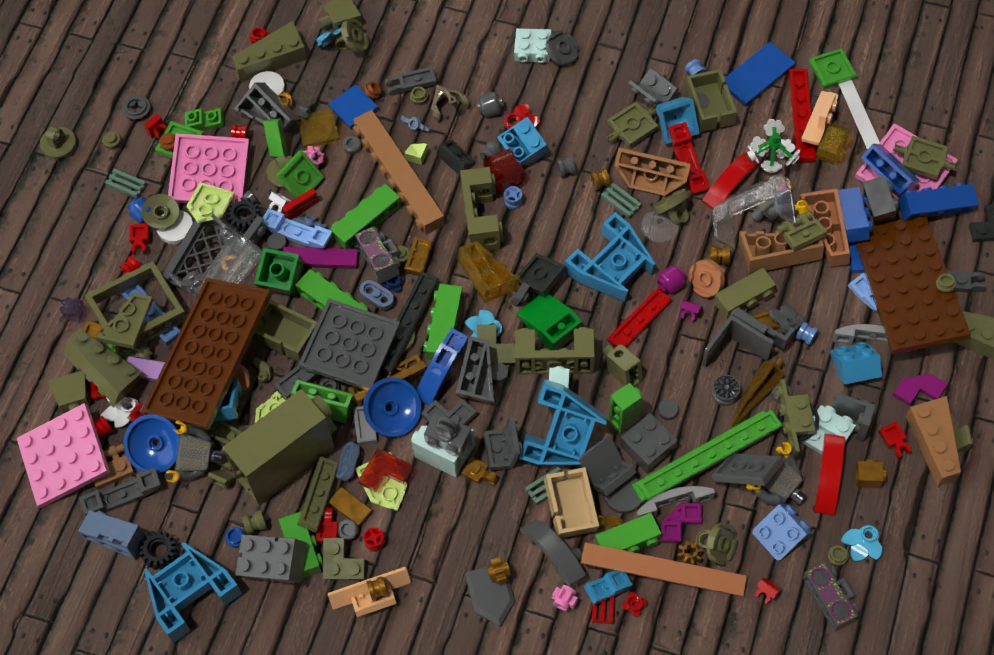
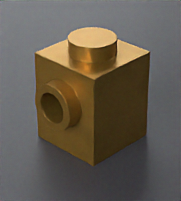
[855,460,886,488]

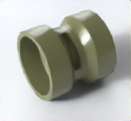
[242,510,267,535]

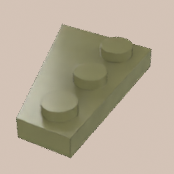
[96,293,153,349]

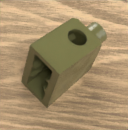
[318,0,363,31]
[603,345,643,387]
[48,371,90,413]

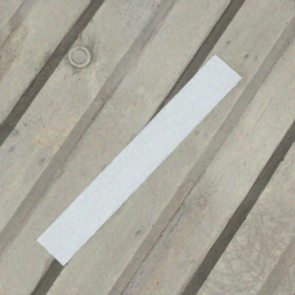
[839,80,880,150]

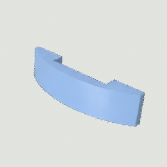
[263,209,333,248]

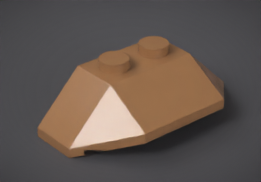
[614,147,691,196]

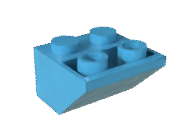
[497,117,551,166]
[830,342,882,385]

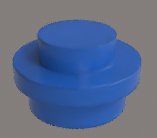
[225,527,245,547]

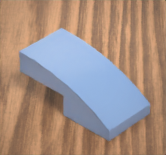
[847,273,877,311]

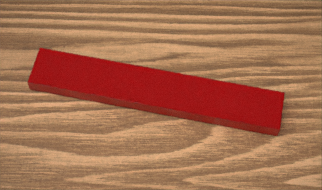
[789,69,816,163]

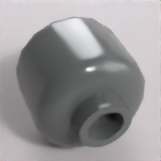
[477,92,504,117]

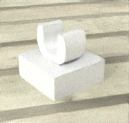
[269,192,291,214]

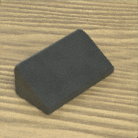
[436,140,476,176]

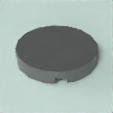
[545,31,578,66]
[604,476,642,514]

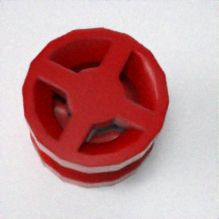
[231,124,249,139]
[119,256,142,274]
[94,416,113,440]
[364,527,385,552]

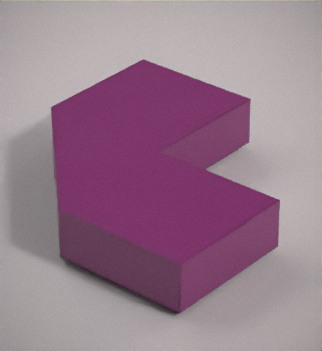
[892,374,947,406]
[661,503,702,543]

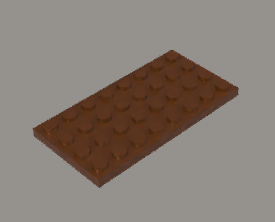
[855,215,971,355]
[141,278,273,430]

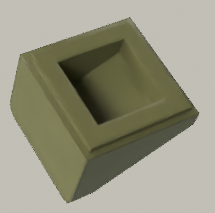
[954,425,972,452]
[208,470,235,490]

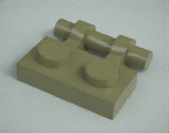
[777,212,827,251]

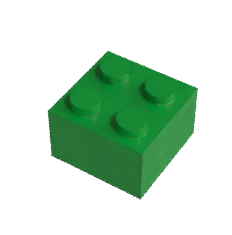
[254,248,304,296]

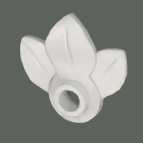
[101,397,139,428]

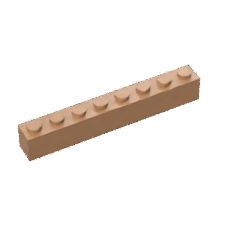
[352,110,445,235]

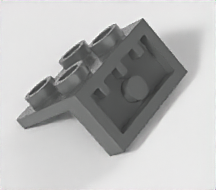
[628,68,679,105]
[831,394,875,441]

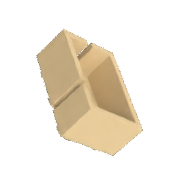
[544,467,599,538]

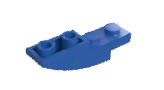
[416,327,469,405]

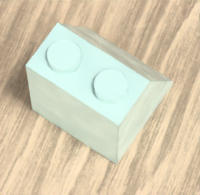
[411,426,475,477]

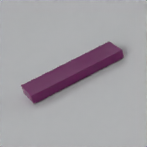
[283,247,358,269]

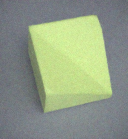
[404,143,428,165]

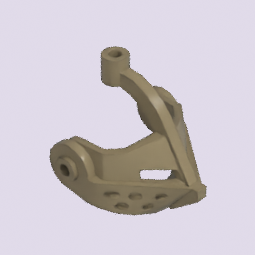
[431,85,469,122]

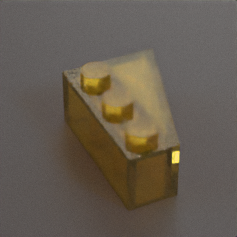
[458,241,520,303]

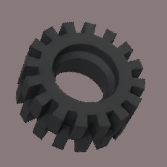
[226,197,262,234]
[139,530,179,570]

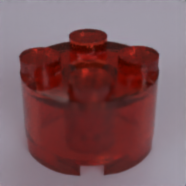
[483,148,523,192]

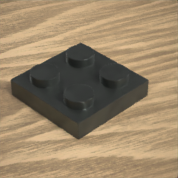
[514,253,567,297]

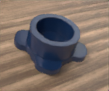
[383,275,404,292]

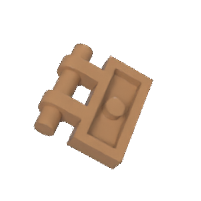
[94,443,135,490]

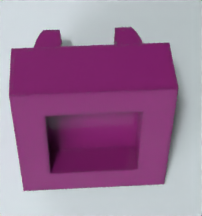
[680,300,702,322]

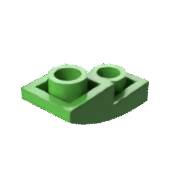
[185,108,224,130]

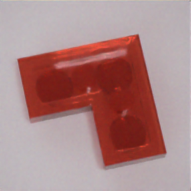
[358,448,413,492]

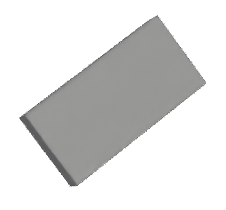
[353,406,377,445]

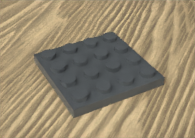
[298,298,400,391]

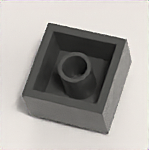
[863,176,899,225]
[620,413,678,474]

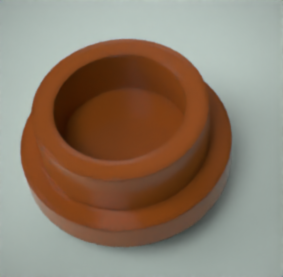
[364,82,381,99]
[159,133,175,151]

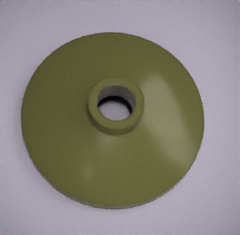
[142,194,179,229]

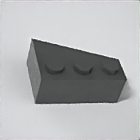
[234,82,301,133]
[456,336,494,405]

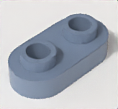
[360,280,394,310]
[336,442,360,481]

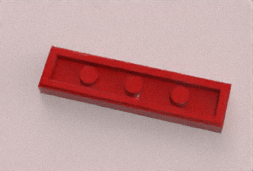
[607,288,672,348]

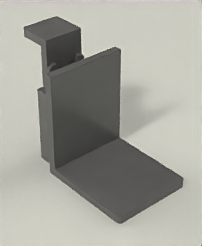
[702,308,795,367]

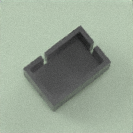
[235,535,307,584]

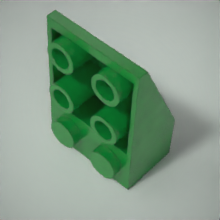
[516,294,583,350]

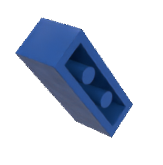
[861,144,920,195]
[838,187,872,243]

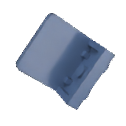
[752,504,814,560]

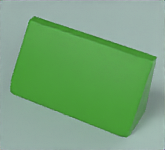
[263,119,288,157]

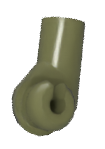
[252,357,271,382]

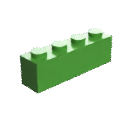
[330,184,401,249]
[295,269,368,311]
[423,284,463,360]

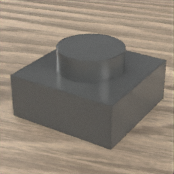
[510,282,530,306]

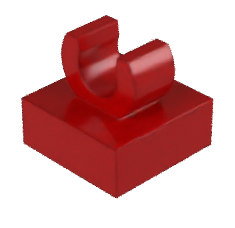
[144,113,167,139]
[755,577,782,604]

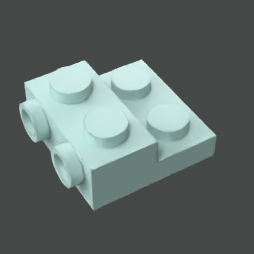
[514,28,551,63]
[800,405,856,455]

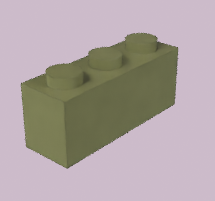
[714,268,776,320]

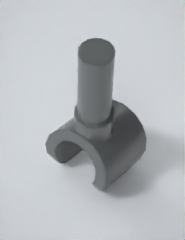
[298,102,313,119]

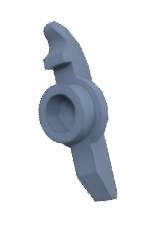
[400,115,430,131]
[292,215,326,228]

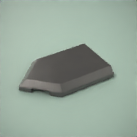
[465,567,515,627]

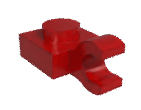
[316,508,338,544]

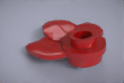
[504,104,540,129]

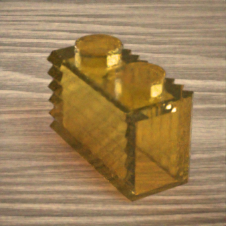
[815,122,852,165]

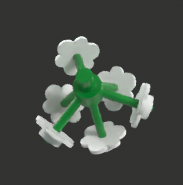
[747,119,801,173]

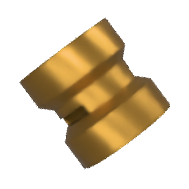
[709,246,730,265]

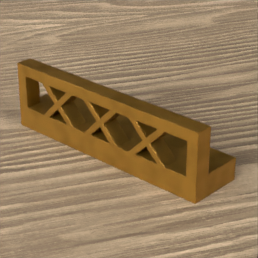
[348,354,427,406]

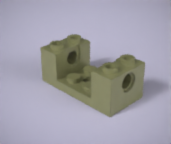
[460,167,503,253]
[515,327,594,375]

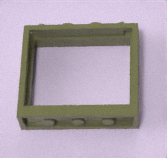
[84,261,186,355]

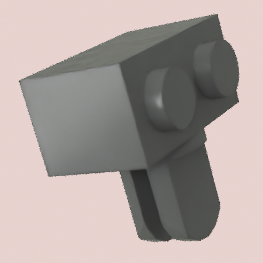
[424,413,472,456]

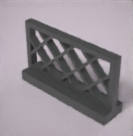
[162,220,239,297]

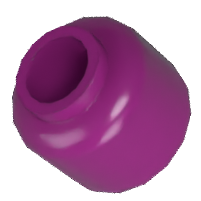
[657,265,686,294]

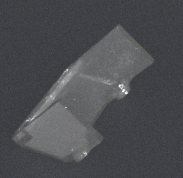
[712,174,795,250]
[167,214,262,298]

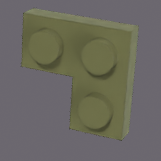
[323,538,365,579]

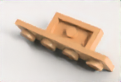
[802,91,839,145]
[328,567,411,617]

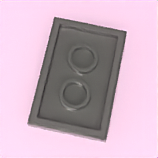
[711,453,784,486]

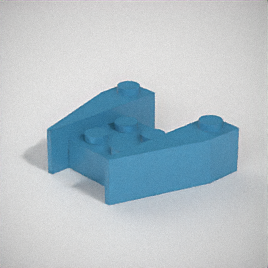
[565,212,655,302]
[519,379,607,465]
[144,542,242,643]

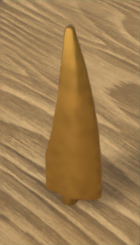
[731,357,784,428]

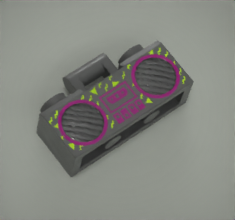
[355,227,400,284]
[803,562,859,632]

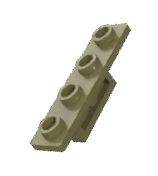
[776,379,816,458]

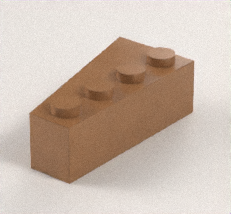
[739,231,824,274]

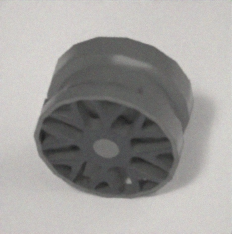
[712,375,740,406]

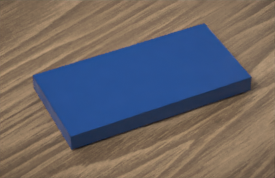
[725,42,796,107]

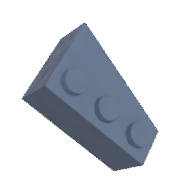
[78,510,146,560]

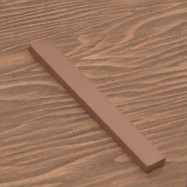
[580,543,747,597]

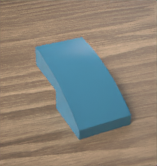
[584,571,633,605]

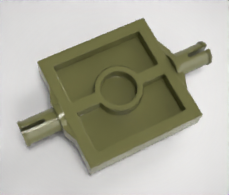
[606,101,658,148]
[893,135,957,180]

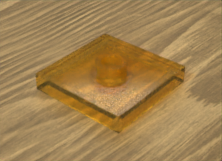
[298,108,339,149]

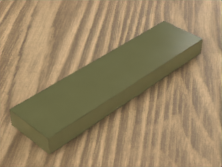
[297,456,339,532]

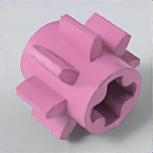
[303,146,325,168]
[552,585,578,611]

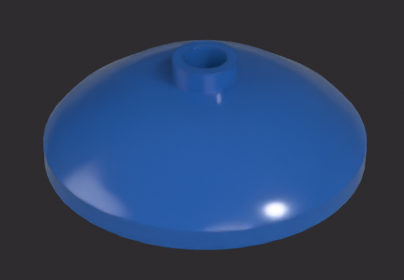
[363,378,421,437]
[124,414,180,473]

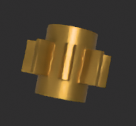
[677,540,702,565]
[486,557,511,585]

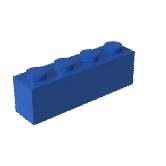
[898,183,979,221]

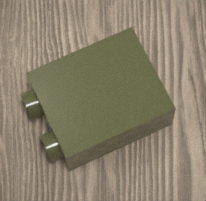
[222,389,337,506]

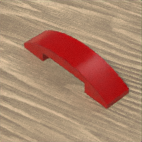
[668,122,710,194]
[702,152,761,212]
[814,433,845,516]

